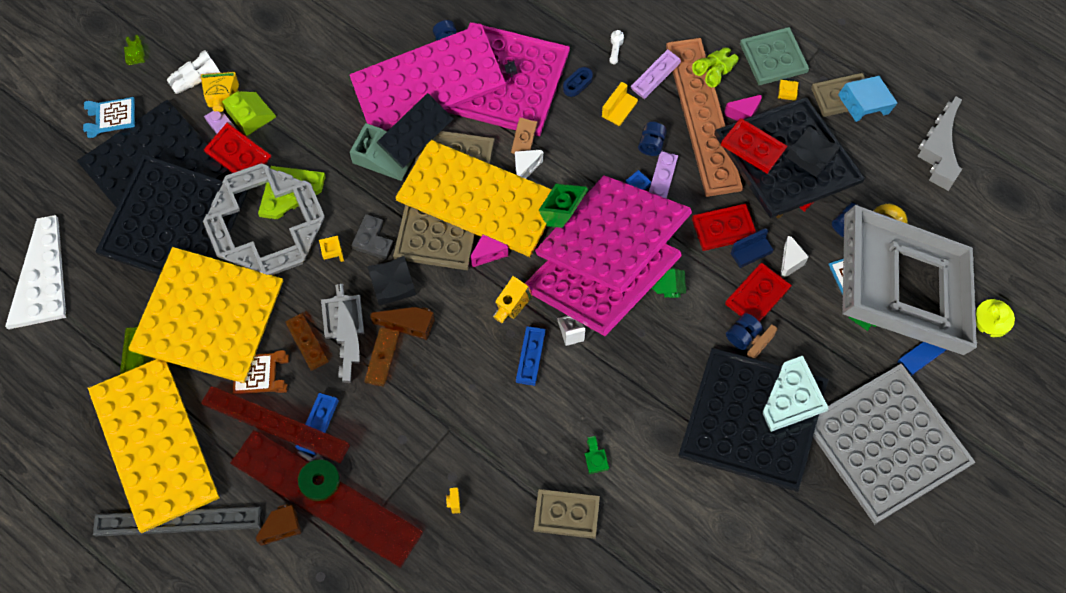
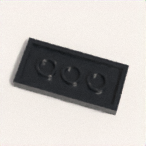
[376,93,453,169]

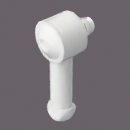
[609,30,624,65]

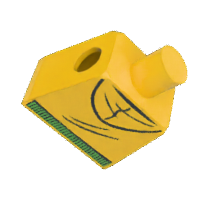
[201,72,239,112]
[493,276,532,323]

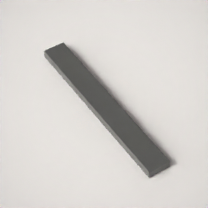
[93,506,262,536]

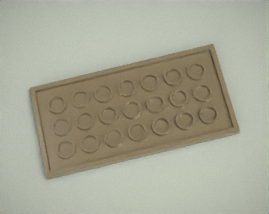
[393,131,494,270]

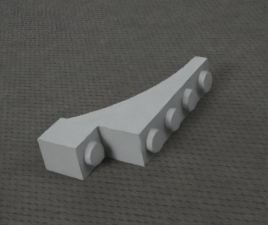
[918,97,962,191]

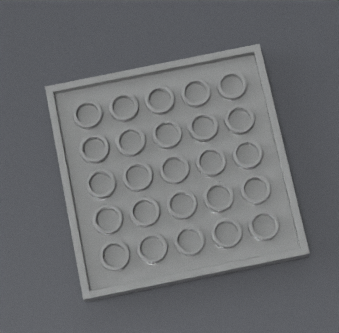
[813,364,975,525]

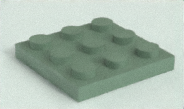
[740,27,809,85]

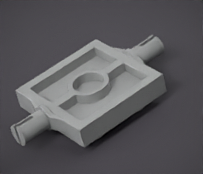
[321,284,364,346]

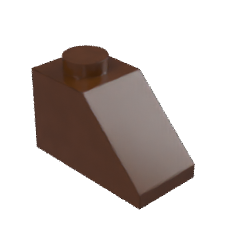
[256,505,301,546]

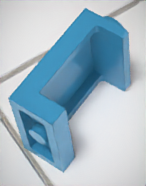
[838,76,897,122]

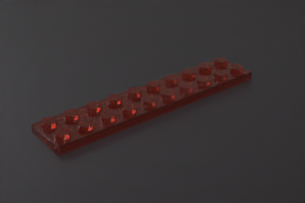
[230,430,423,568]

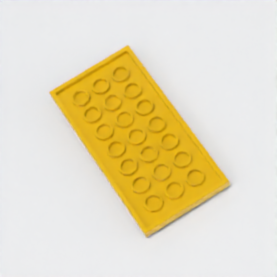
[396,140,552,257]
[88,359,220,533]

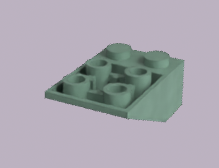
[350,123,414,181]

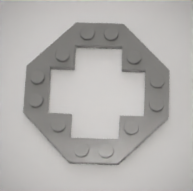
[203,163,324,275]

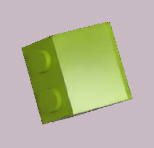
[222,91,276,136]

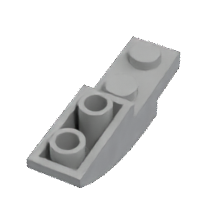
[333,302,360,383]

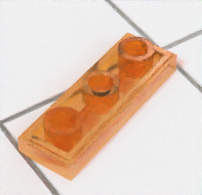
[285,313,328,371]
[364,327,400,387]

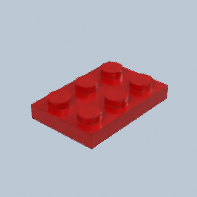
[721,118,788,174]
[204,123,271,173]
[692,204,756,251]
[725,262,792,322]

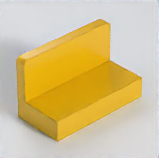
[602,82,638,126]

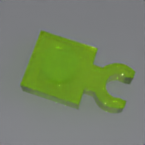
[124,35,145,65]

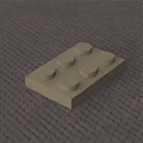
[811,73,865,117]
[534,489,600,539]

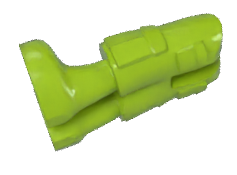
[692,48,739,88]

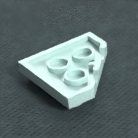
[763,356,828,432]

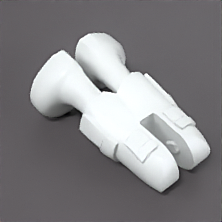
[167,50,220,94]

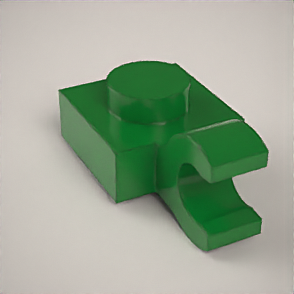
[584,436,609,474]

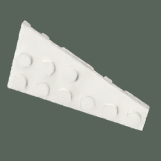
[5,215,66,329]

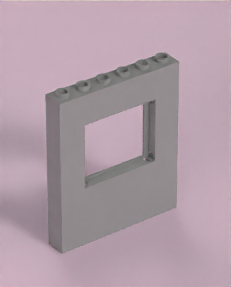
[842,205,977,355]

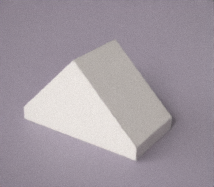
[515,150,543,179]
[780,236,808,278]
[557,316,585,346]

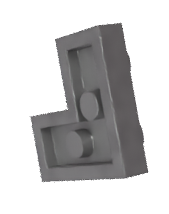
[351,214,394,260]

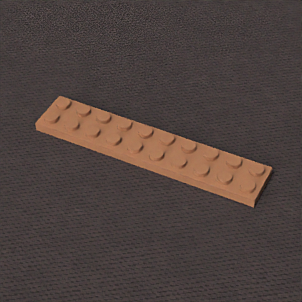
[666,38,743,197]

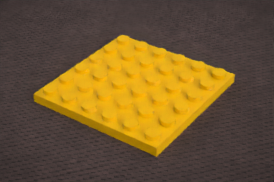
[129,247,283,383]

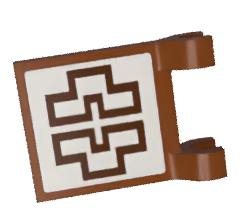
[233,350,289,394]

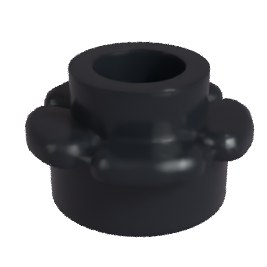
[504,60,518,77]

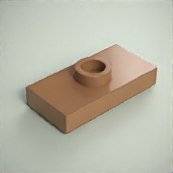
[511,118,538,154]
[746,324,777,359]

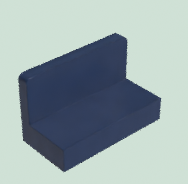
[731,228,773,268]

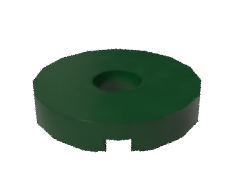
[298,459,340,501]

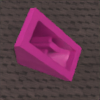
[724,95,762,121]
[471,235,508,267]

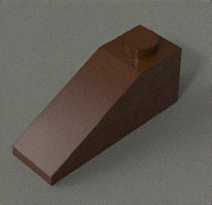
[371,307,435,340]

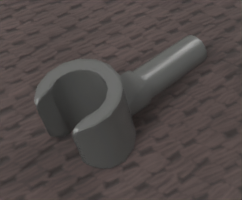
[297,450,323,462]

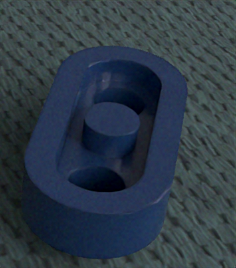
[563,67,593,97]

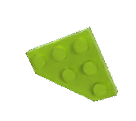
[258,166,326,219]

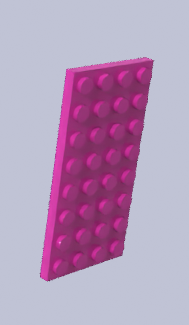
[349,24,506,132]

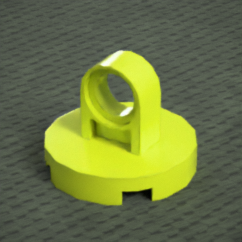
[975,299,1015,337]

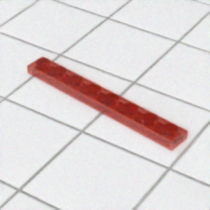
[201,386,350,463]

